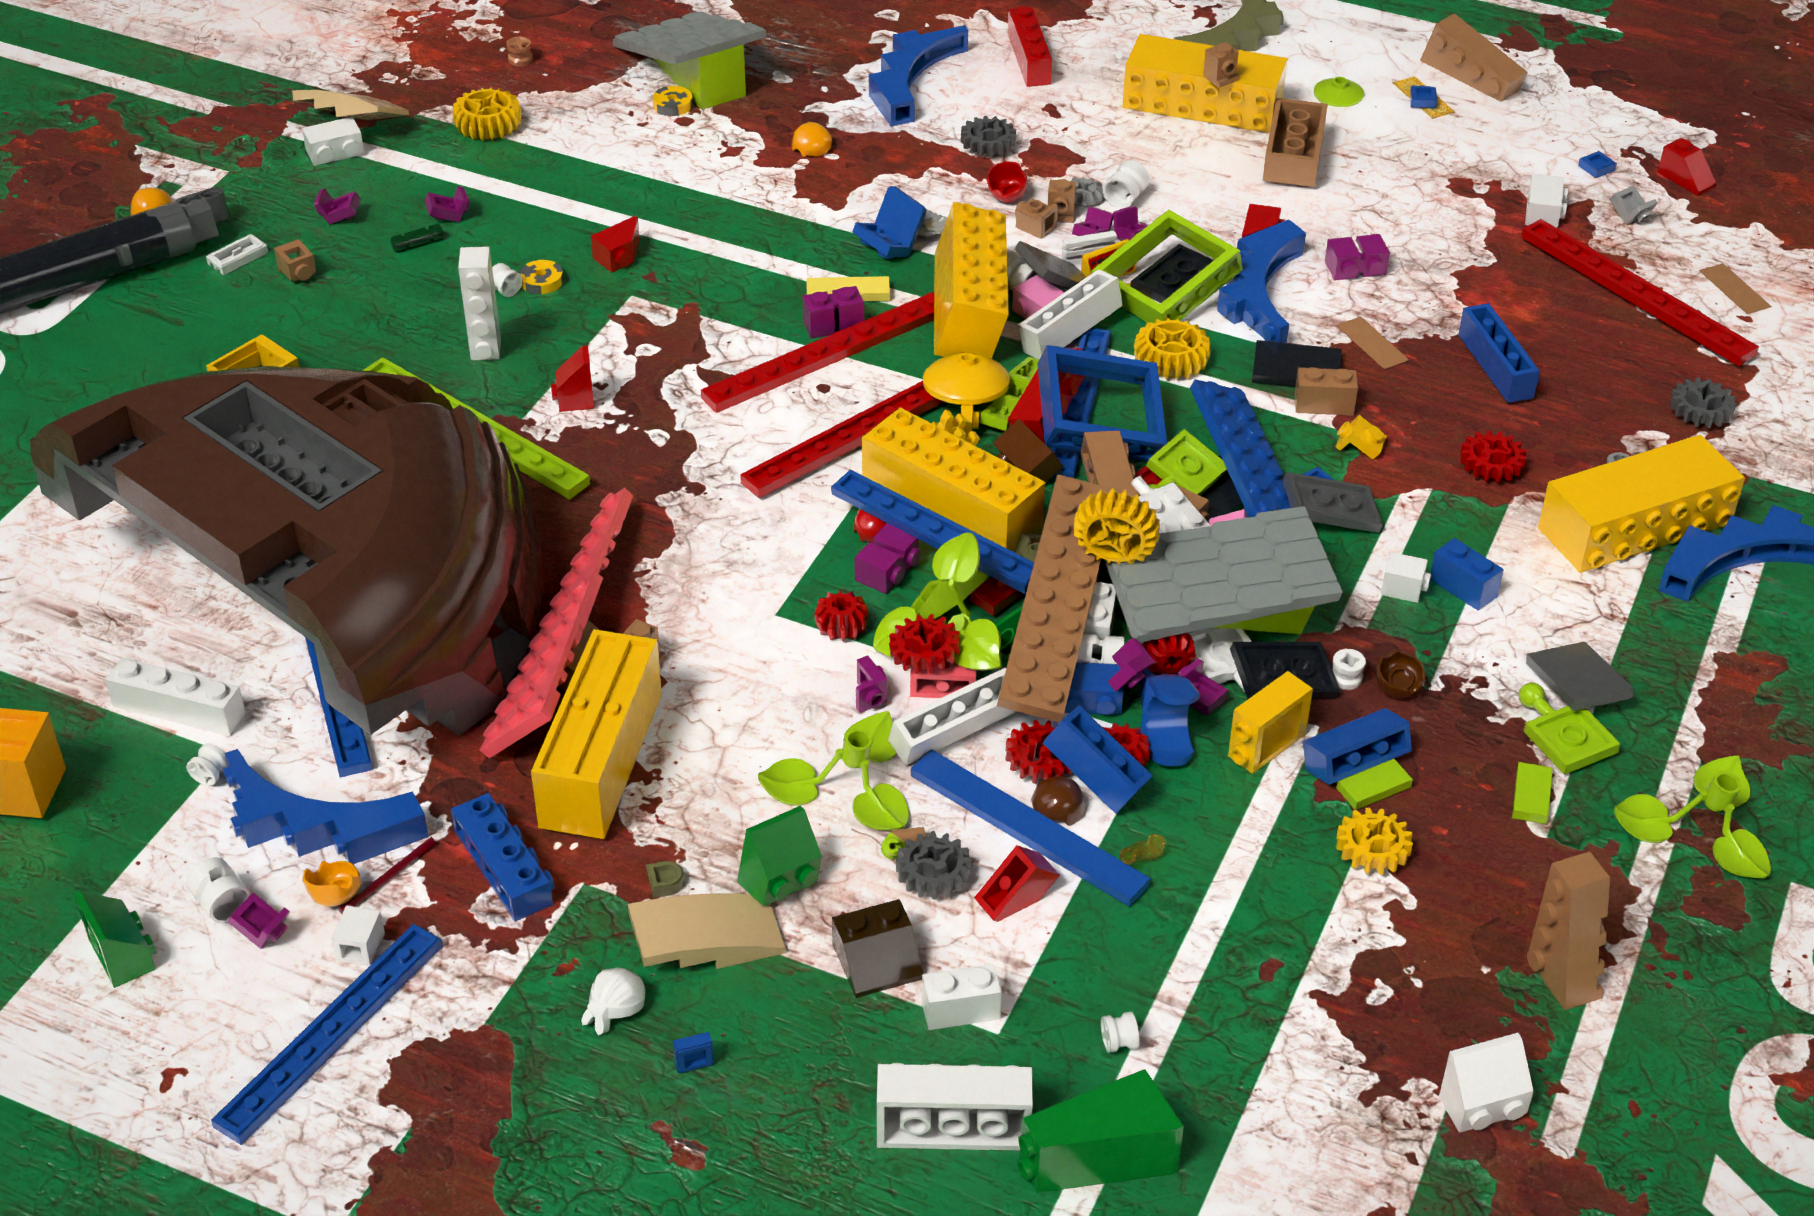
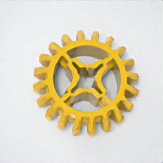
[452,87,522,141]
[1134,318,1211,381]
[1074,488,1160,566]

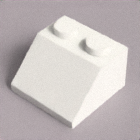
[1439,1033,1534,1133]

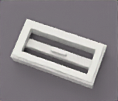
[1061,231,1117,265]
[206,234,269,276]

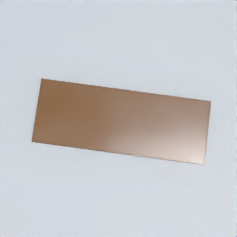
[1699,263,1772,314]
[1336,316,1409,369]

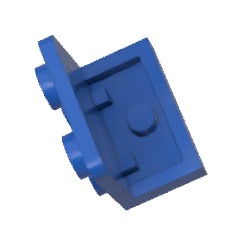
[852,186,926,259]

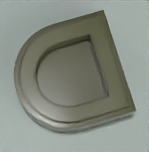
[646,861,684,898]

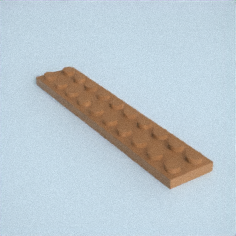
[997,474,1118,722]

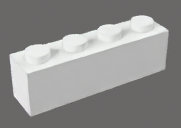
[458,247,501,360]
[1018,269,1123,359]
[105,657,246,736]
[888,668,1016,766]

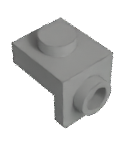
[1609,185,1658,225]

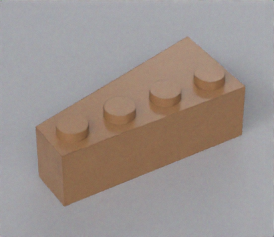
[1420,13,1528,102]
[1527,851,1610,1011]

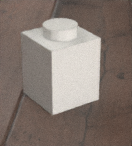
[1381,552,1431,603]
[331,906,385,966]

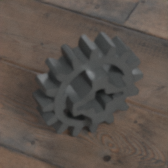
[960,116,1016,157]
[1670,378,1736,428]
[896,831,972,900]

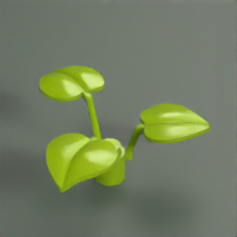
[873,532,1002,671]
[758,711,909,830]
[1614,755,1771,878]

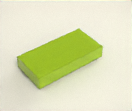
[1336,759,1413,810]
[1512,762,1552,824]

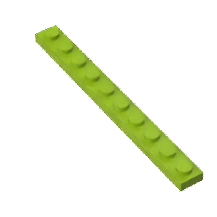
[362,357,590,500]

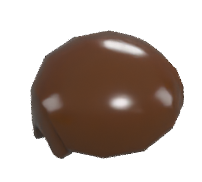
[1375,650,1426,699]
[1031,776,1086,826]

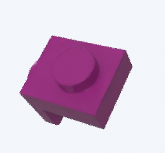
[425,186,469,222]
[314,188,361,225]
[1072,206,1113,245]
[1113,206,1148,240]
[1108,638,1155,692]
[856,655,887,713]
[1178,658,1228,716]
[227,893,290,949]

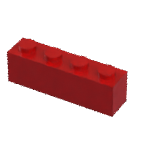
[1008,6,1052,87]
[1008,348,1087,444]

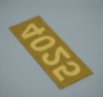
[1392,76,1455,119]

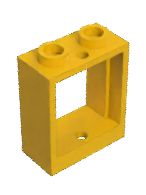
[206,334,300,372]
[1228,671,1313,774]

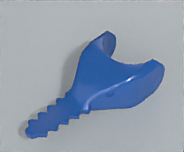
[1138,668,1200,766]

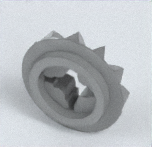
[1071,177,1104,206]

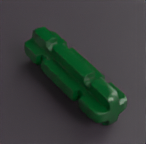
[390,224,444,252]

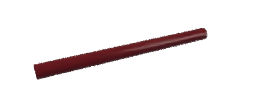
[339,837,436,914]

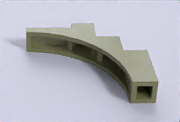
[1174,0,1284,51]

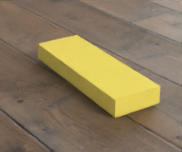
[807,276,890,301]

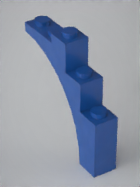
[869,25,968,127]
[1217,219,1306,343]
[1658,505,1814,602]
[222,749,429,865]

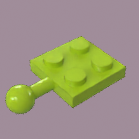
[1146,429,1228,496]
[1518,682,1620,775]

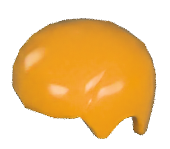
[792,122,832,157]
[130,187,173,215]
[302,861,361,907]

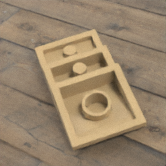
[292,90,409,120]
[628,893,786,969]

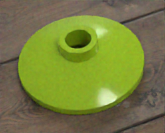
[1314,77,1364,107]

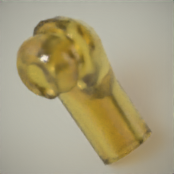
[1120,834,1166,865]

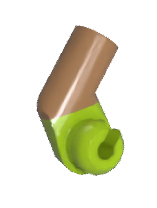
[881,827,926,859]

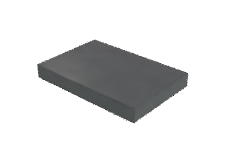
[1014,241,1086,290]
[1283,472,1383,533]
[1526,641,1634,711]

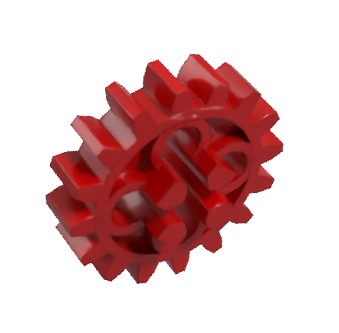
[1005,720,1072,784]

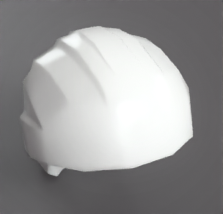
[581,968,646,1035]

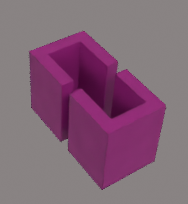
[1325,234,1390,281]
[802,286,864,339]
[854,523,921,594]

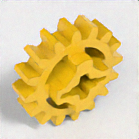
[1336,808,1413,875]

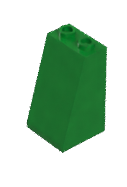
[1017,1069,1184,1193]

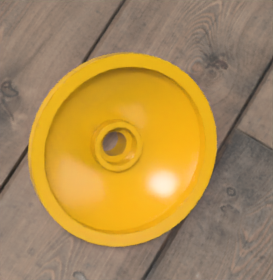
[923,353,1010,405]

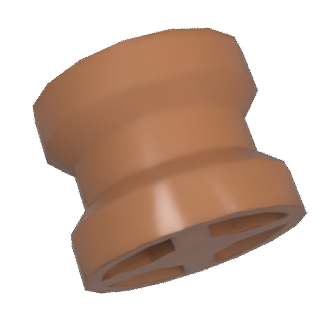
[506,36,533,67]

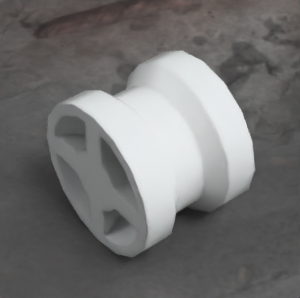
[492,263,522,297]
[1332,649,1366,690]
[186,743,228,786]
[1101,1011,1139,1053]

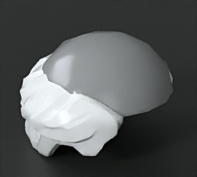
[917,209,947,238]

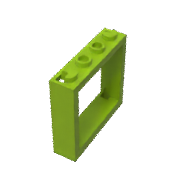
[1091,209,1243,323]

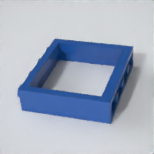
[1037,345,1167,462]

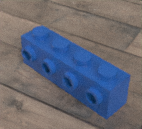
[1458,303,1540,403]
[451,793,555,922]

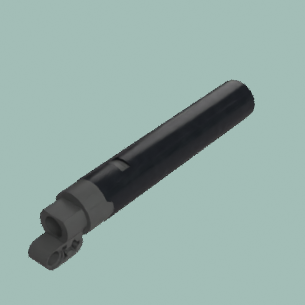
[0,188,230,314]

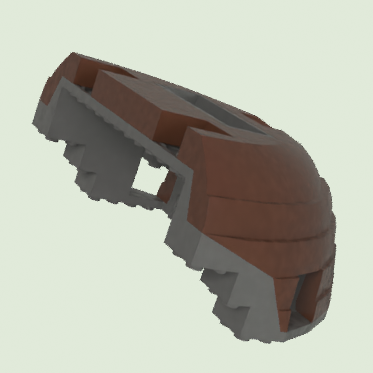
[30,366,545,736]

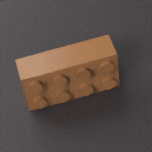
[1262,98,1328,187]

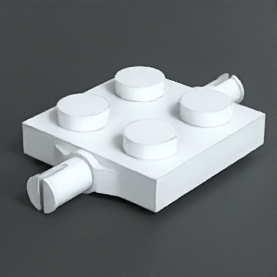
[1131,476,1211,533]
[1188,628,1252,692]

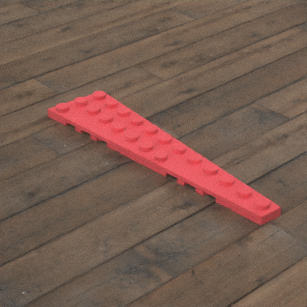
[480,488,633,758]

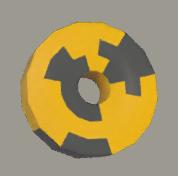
[652,86,693,116]
[519,260,564,295]

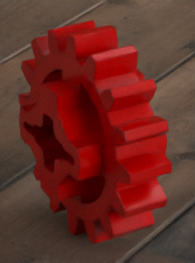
[1460,430,1527,483]
[889,614,960,674]

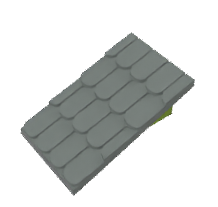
[613,12,766,110]
[1104,506,1343,643]

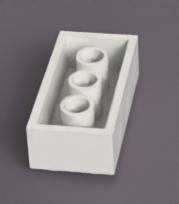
[877,1063,1033,1151]

